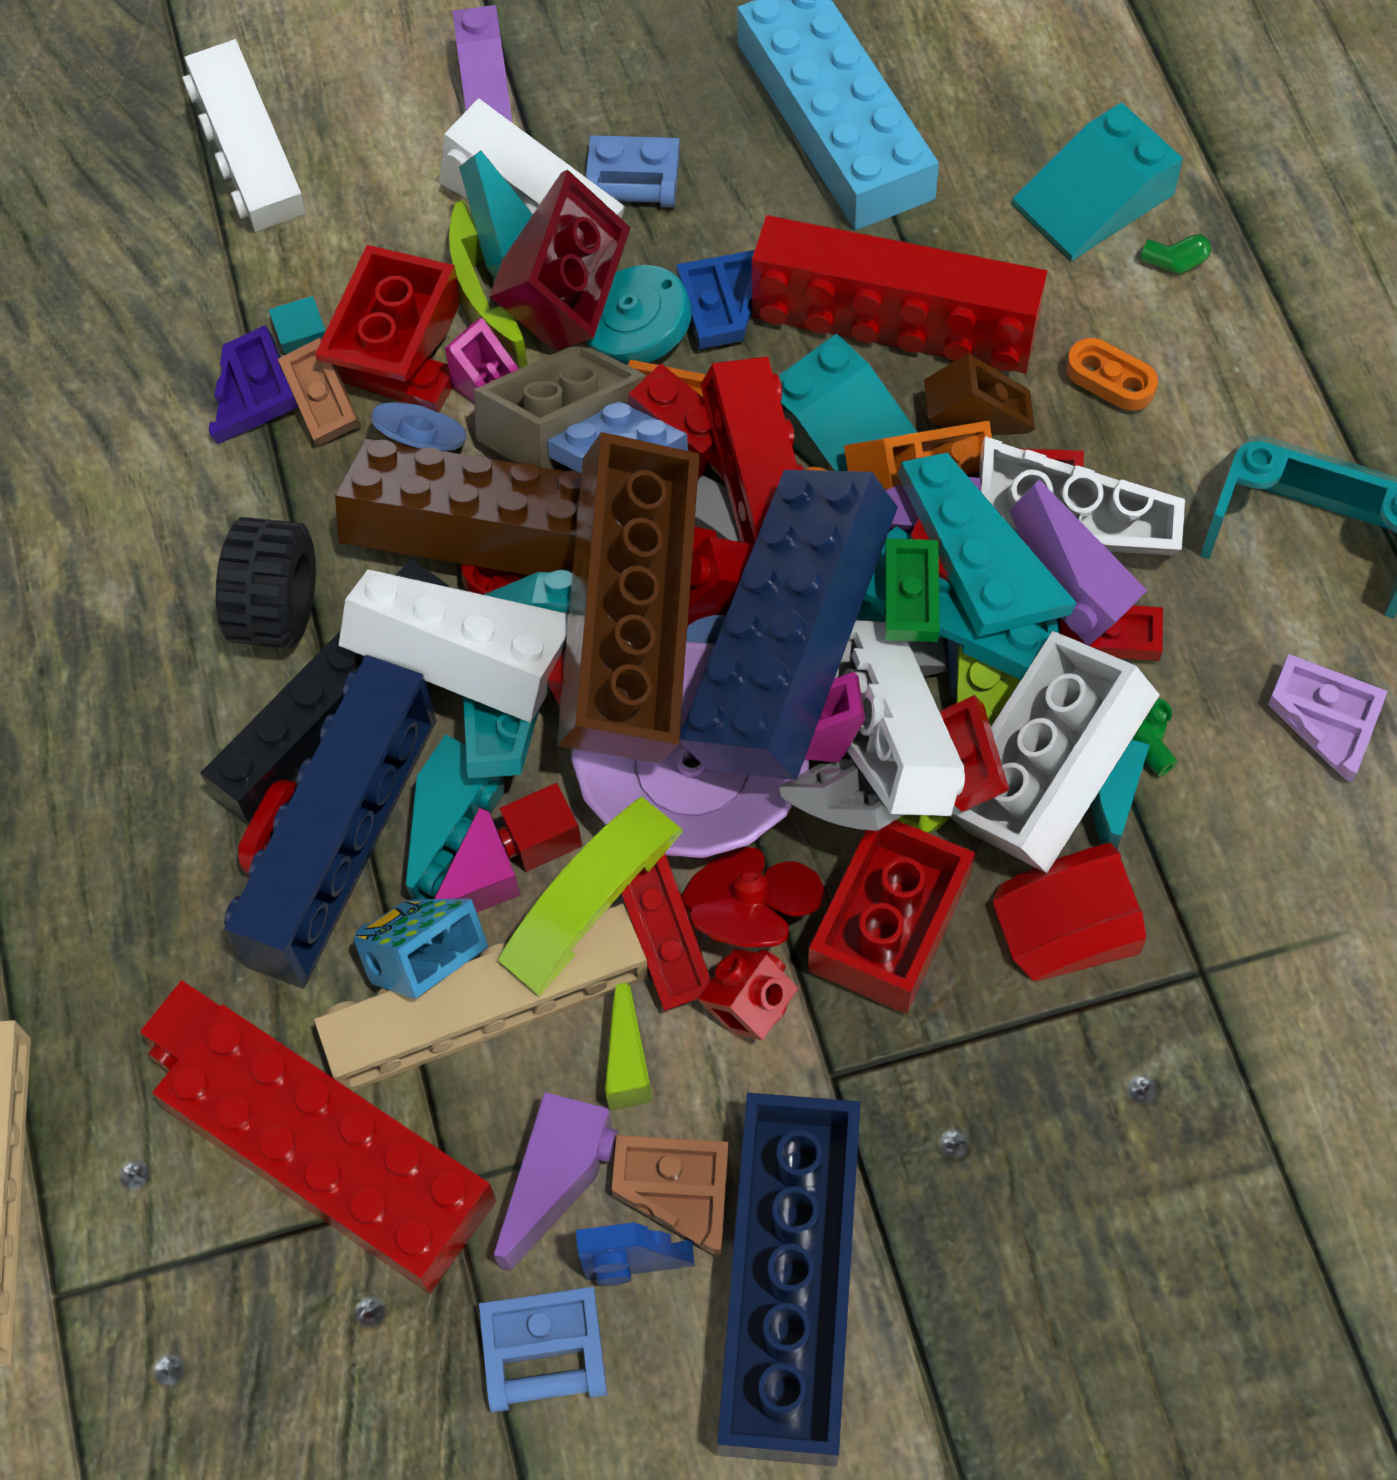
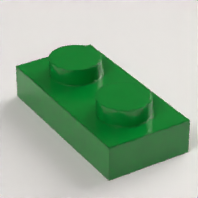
[884,538,940,642]

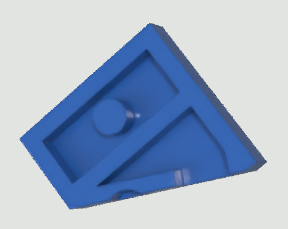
[676,250,755,349]
[576,1222,695,1286]

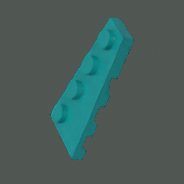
[897,453,1077,637]
[864,526,1050,680]
[463,696,540,778]

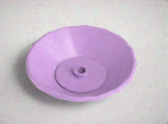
[571,642,809,858]

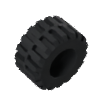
[216,517,316,649]

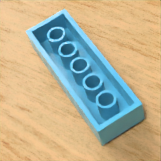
[737,0,939,231]

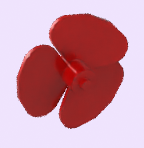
[683,847,825,948]

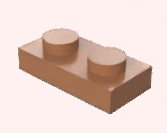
[278,338,362,446]

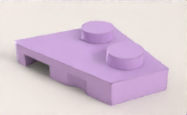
[1268,654,1388,782]

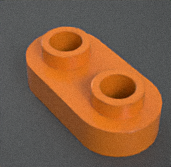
[1066,338,1158,411]

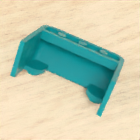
[1200,436,1397,619]

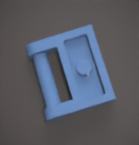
[586,135,680,208]
[479,1287,608,1413]

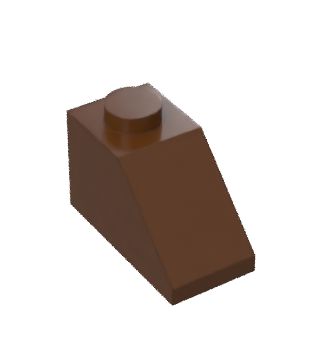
[924,353,1035,435]

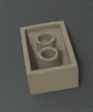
[474,343,646,469]

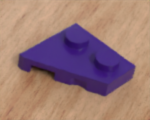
[209,325,299,444]

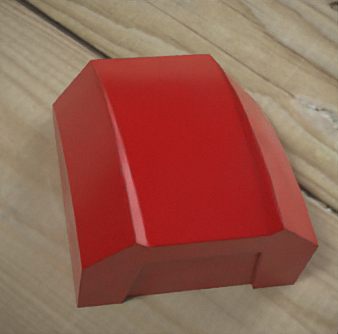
[993,842,1147,981]

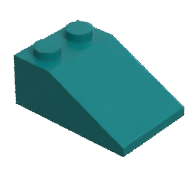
[1012,102,1183,261]
[778,334,918,490]

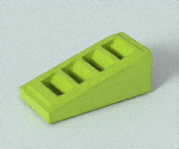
[605,982,653,1110]

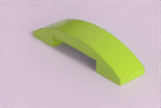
[449,200,528,369]
[498,796,683,997]

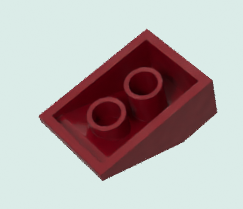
[489,169,631,352]

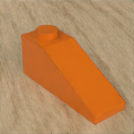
[844,421,992,489]

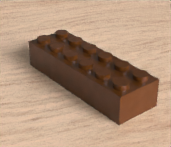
[557,432,700,764]
[335,439,581,575]

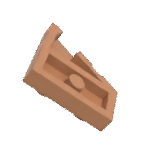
[612,1135,729,1255]

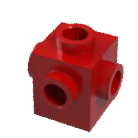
[698,948,799,1041]

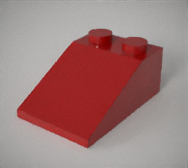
[315,245,461,382]

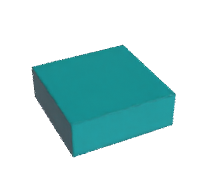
[269,296,326,354]

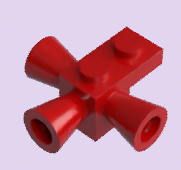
[627,363,726,484]

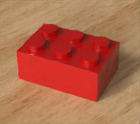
[808,820,975,1015]

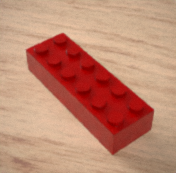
[752,215,1048,374]
[152,1004,497,1294]

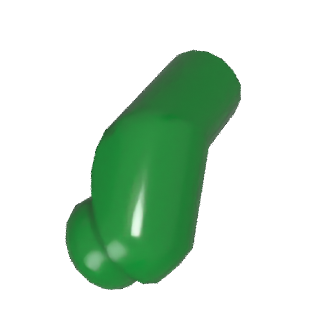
[1140,234,1211,274]
[1132,698,1179,777]

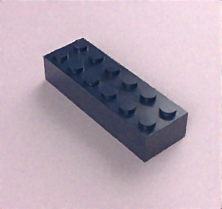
[679,470,898,780]
[224,654,437,989]
[717,1092,861,1467]

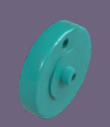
[586,265,692,365]

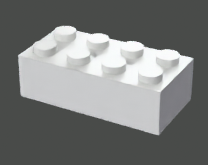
[950,631,1159,873]

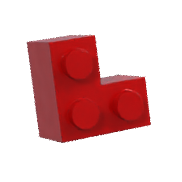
[688,527,754,625]

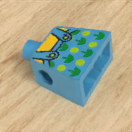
[354,898,489,998]

